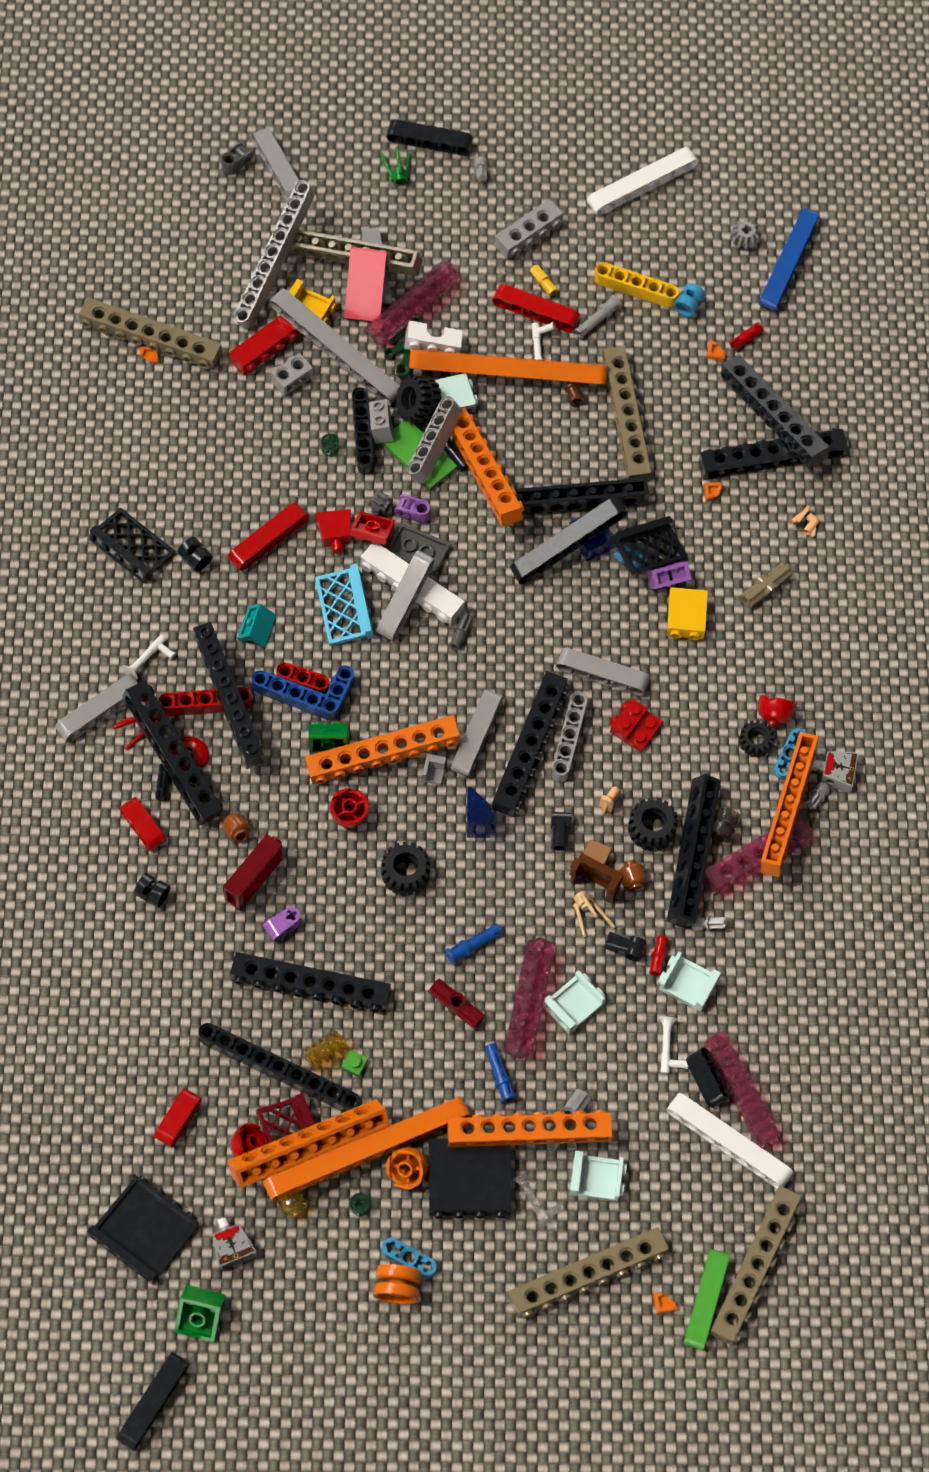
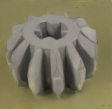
[730,218,761,250]

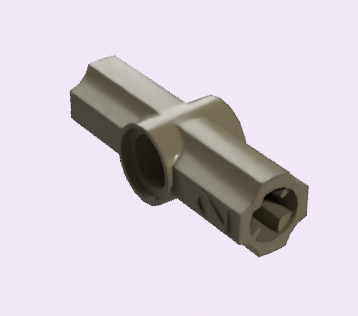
[740,563,793,608]

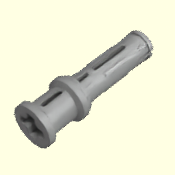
[574,294,623,339]

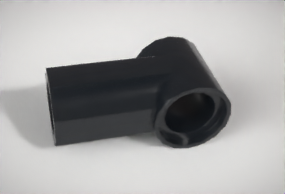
[551,811,572,851]
[605,931,647,962]

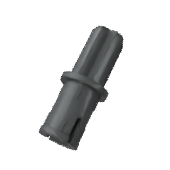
[449,613,472,650]

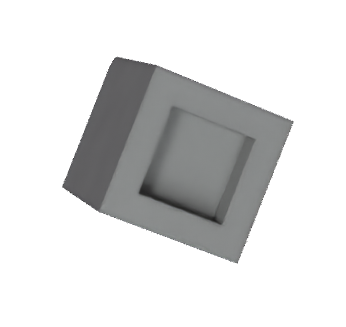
[422,754,446,785]

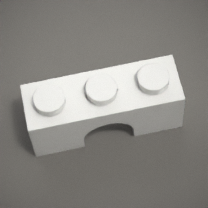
[404,320,462,353]

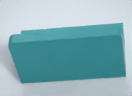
[237,604,276,647]

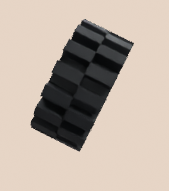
[739,720,775,757]

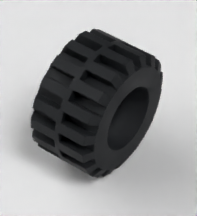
[396,375,442,424]
[628,797,678,851]
[381,842,430,896]

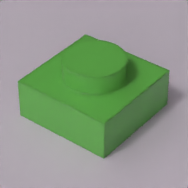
[341,1049,368,1077]

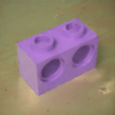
[646,561,692,589]

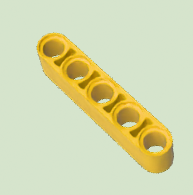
[594,262,679,308]

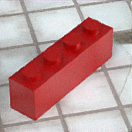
[229,315,300,376]

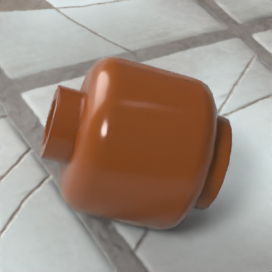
[222,813,251,842]
[619,860,647,890]

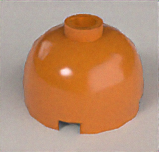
[386,1147,428,1189]

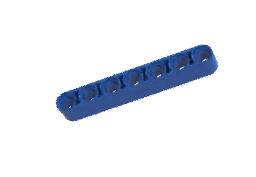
[759,207,820,311]

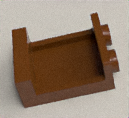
[569,853,623,904]

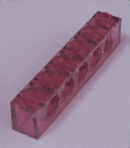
[365,262,460,344]
[704,814,814,895]
[503,937,556,1059]
[704,1031,781,1149]

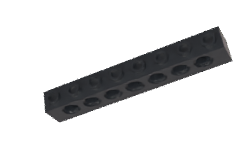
[721,354,829,468]
[699,428,848,480]
[515,478,649,515]
[193,622,265,769]
[492,671,569,817]
[122,681,223,826]
[667,774,721,928]
[230,952,391,1013]

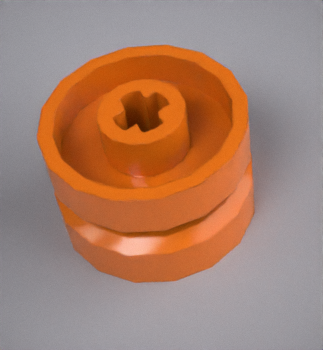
[373,1264,422,1305]

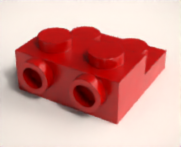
[349,511,395,545]
[610,698,663,753]

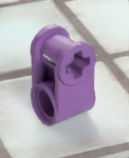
[394,494,431,524]
[263,907,301,942]

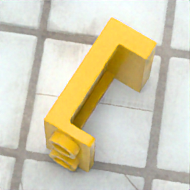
[289,279,337,324]
[666,587,708,640]

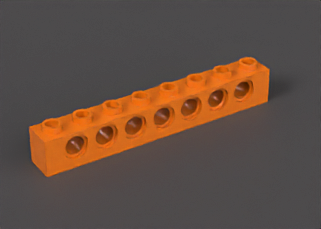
[451,408,524,527]
[305,715,461,784]
[761,732,819,877]
[228,1099,390,1188]
[447,1110,612,1147]

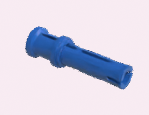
[445,923,503,965]
[484,1043,518,1104]

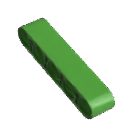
[683,1248,730,1350]

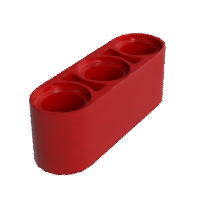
[276,662,329,695]
[119,797,166,851]
[154,1088,202,1147]

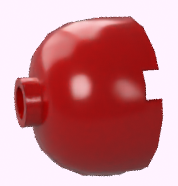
[758,695,797,727]
[330,788,369,828]
[230,1123,268,1157]

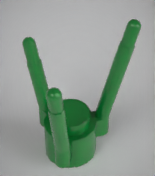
[380,147,411,185]

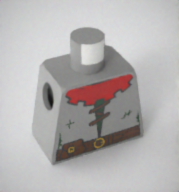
[812,751,858,793]
[212,1217,257,1271]

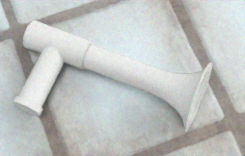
[532,322,556,360]
[122,635,176,680]
[657,1017,688,1074]

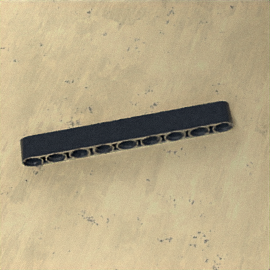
[198,1023,360,1112]

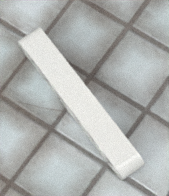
[587,147,699,215]
[666,1093,793,1189]

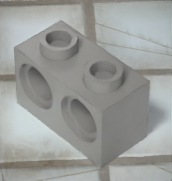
[271,353,313,396]
[369,399,393,444]

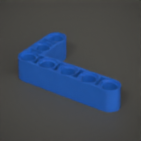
[252,665,354,721]

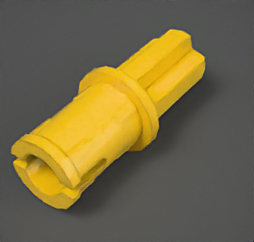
[530,265,558,297]

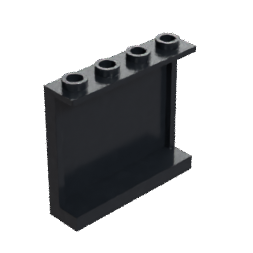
[429,1139,511,1219]
[87,1174,199,1285]

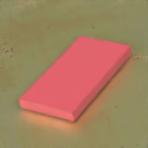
[344,247,387,322]

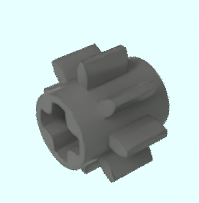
[368,492,391,516]

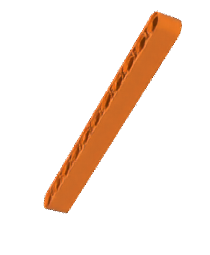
[409,349,608,384]
[263,1097,471,1201]

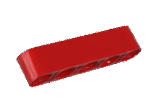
[492,284,580,332]
[228,502,309,571]
[158,687,253,716]

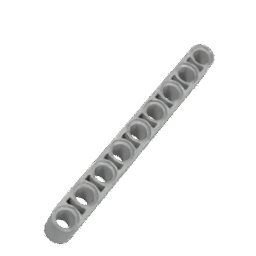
[234,180,315,329]
[269,288,400,406]

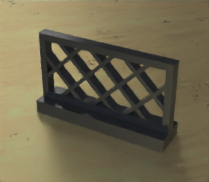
[90,507,176,584]
[608,516,688,576]

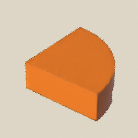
[706,340,725,362]
[139,346,159,363]
[704,482,723,502]
[652,1292,677,1314]

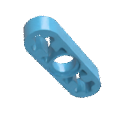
[774,728,806,779]
[382,1238,436,1278]

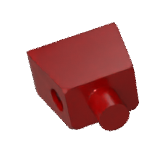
[316,509,351,554]

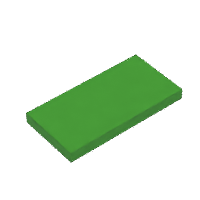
[381,420,457,491]

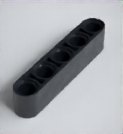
[386,119,474,156]
[352,387,374,475]
[116,1352,190,1451]

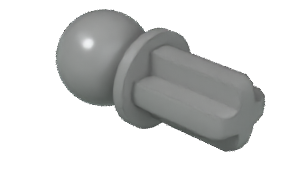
[474,156,488,182]
[806,782,830,810]
[691,916,727,932]

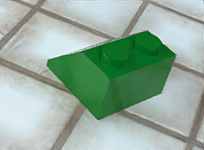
[309,722,348,753]
[174,1285,226,1342]

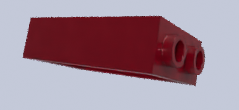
[223,834,284,911]

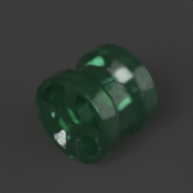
[321,434,339,457]
[350,1192,371,1216]

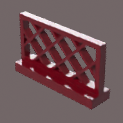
[256,1093,322,1172]

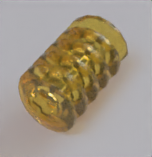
[304,1030,349,1071]

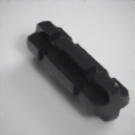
[155,764,169,801]

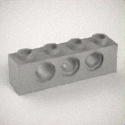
[494,199,563,260]

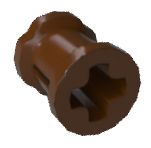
[564,382,585,406]

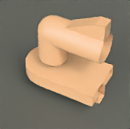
[790,505,819,538]
[599,787,620,814]

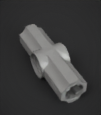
[548,1089,591,1148]

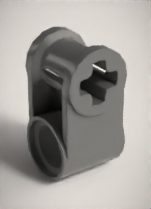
[221,142,254,175]

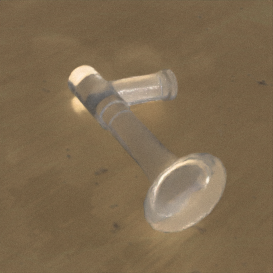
[511,1171,564,1228]

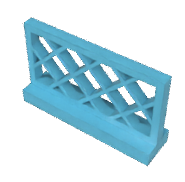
[315,564,375,646]

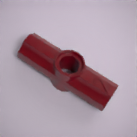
[428,978,485,1029]

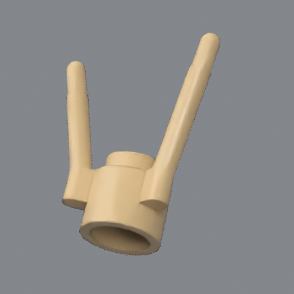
[573,890,616,937]

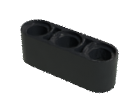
[686,1047,730,1108]

